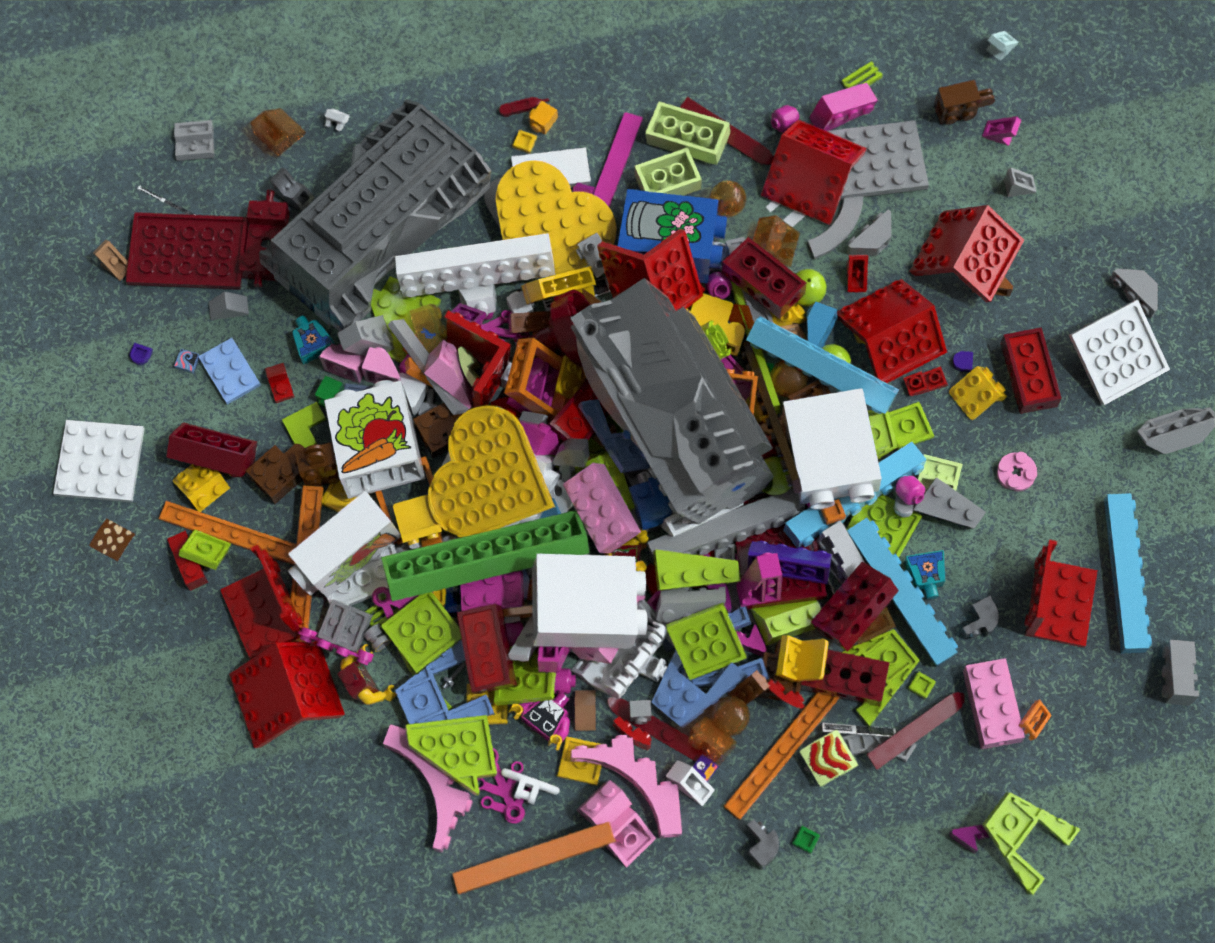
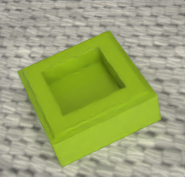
[908,671,936,700]

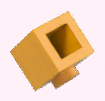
[529,101,558,135]

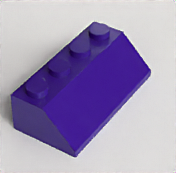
[748,541,832,584]

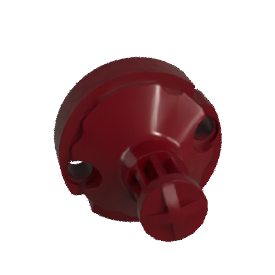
[516,289,590,368]

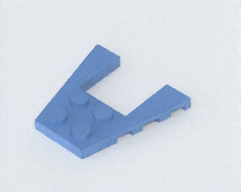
[578,399,651,473]
[675,606,769,687]
[395,640,495,724]
[652,650,749,728]

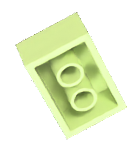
[635,148,702,195]

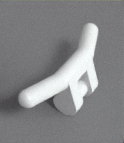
[501,769,560,804]

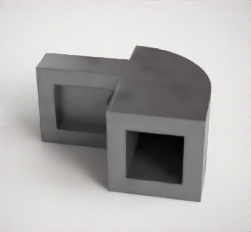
[270,167,314,211]
[553,438,589,482]
[960,596,999,639]
[747,819,779,870]

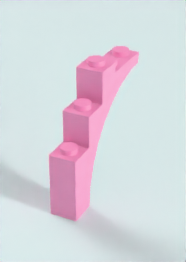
[383,724,473,853]
[570,735,682,838]

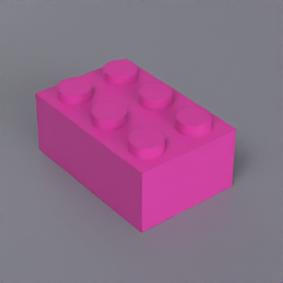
[461,570,525,611]

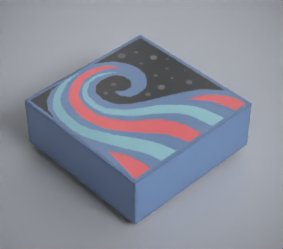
[174,349,200,373]

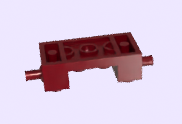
[240,190,290,287]

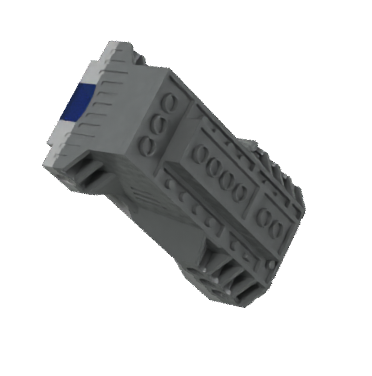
[259,99,491,332]
[571,278,774,524]

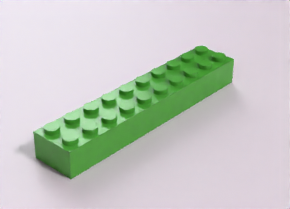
[381,510,589,601]

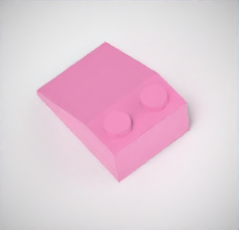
[424,340,474,409]

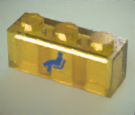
[409,304,448,354]

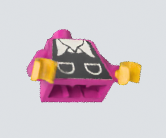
[508,692,570,750]

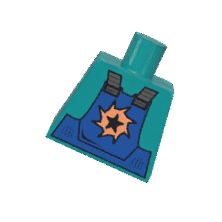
[292,316,335,365]
[904,550,945,600]

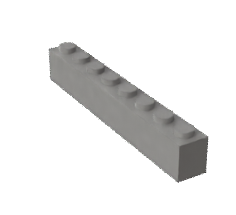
[647,488,805,562]

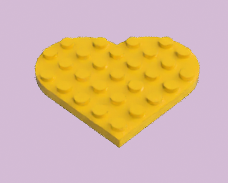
[496,160,616,273]
[428,405,555,538]

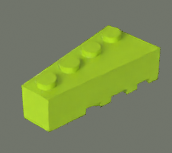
[653,549,740,591]

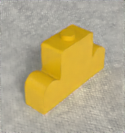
[521,266,596,305]
[687,294,745,356]

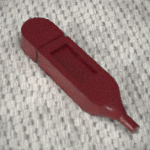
[499,97,549,117]

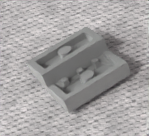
[174,120,214,161]
[317,599,373,652]

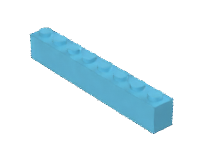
[746,316,899,414]
[784,442,927,548]
[1104,493,1152,653]
[847,518,958,667]

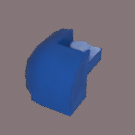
[629,477,673,531]

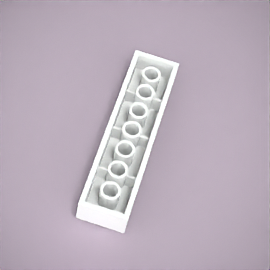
[395,233,555,298]

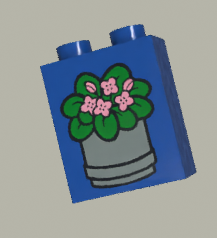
[618,189,727,283]

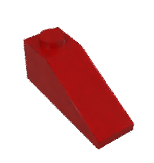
[167,530,208,591]

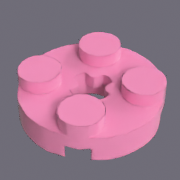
[997,452,1037,492]

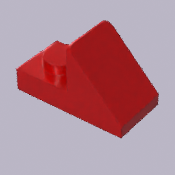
[265,362,295,403]

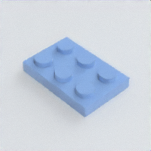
[198,338,261,405]

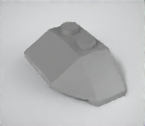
[1138,407,1215,454]

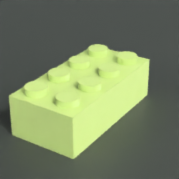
[645,102,730,165]

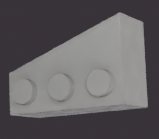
[338,315,395,356]
[914,478,986,529]
[817,521,865,585]
[656,587,726,623]
[1162,640,1199,706]

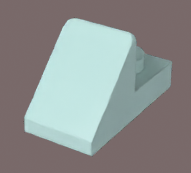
[987,31,1018,61]

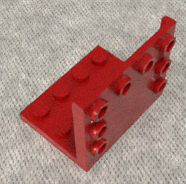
[761,119,867,225]
[909,205,1024,302]
[597,229,703,311]
[837,279,947,383]
[444,310,511,408]
[1024,539,1098,648]
[220,544,304,660]
[229,641,345,748]

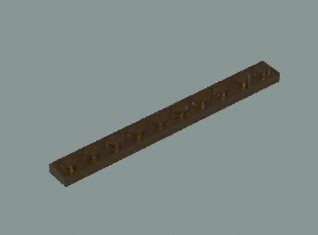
[740,341,803,494]

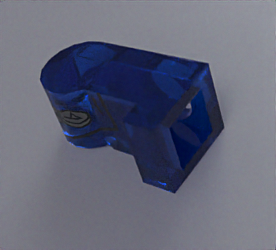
[445,585,462,617]

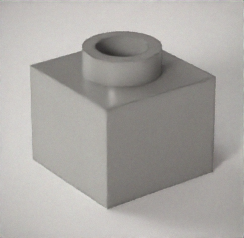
[630,700,651,724]

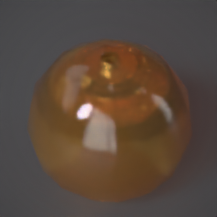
[709,180,747,218]
[770,360,808,397]
[710,696,750,736]

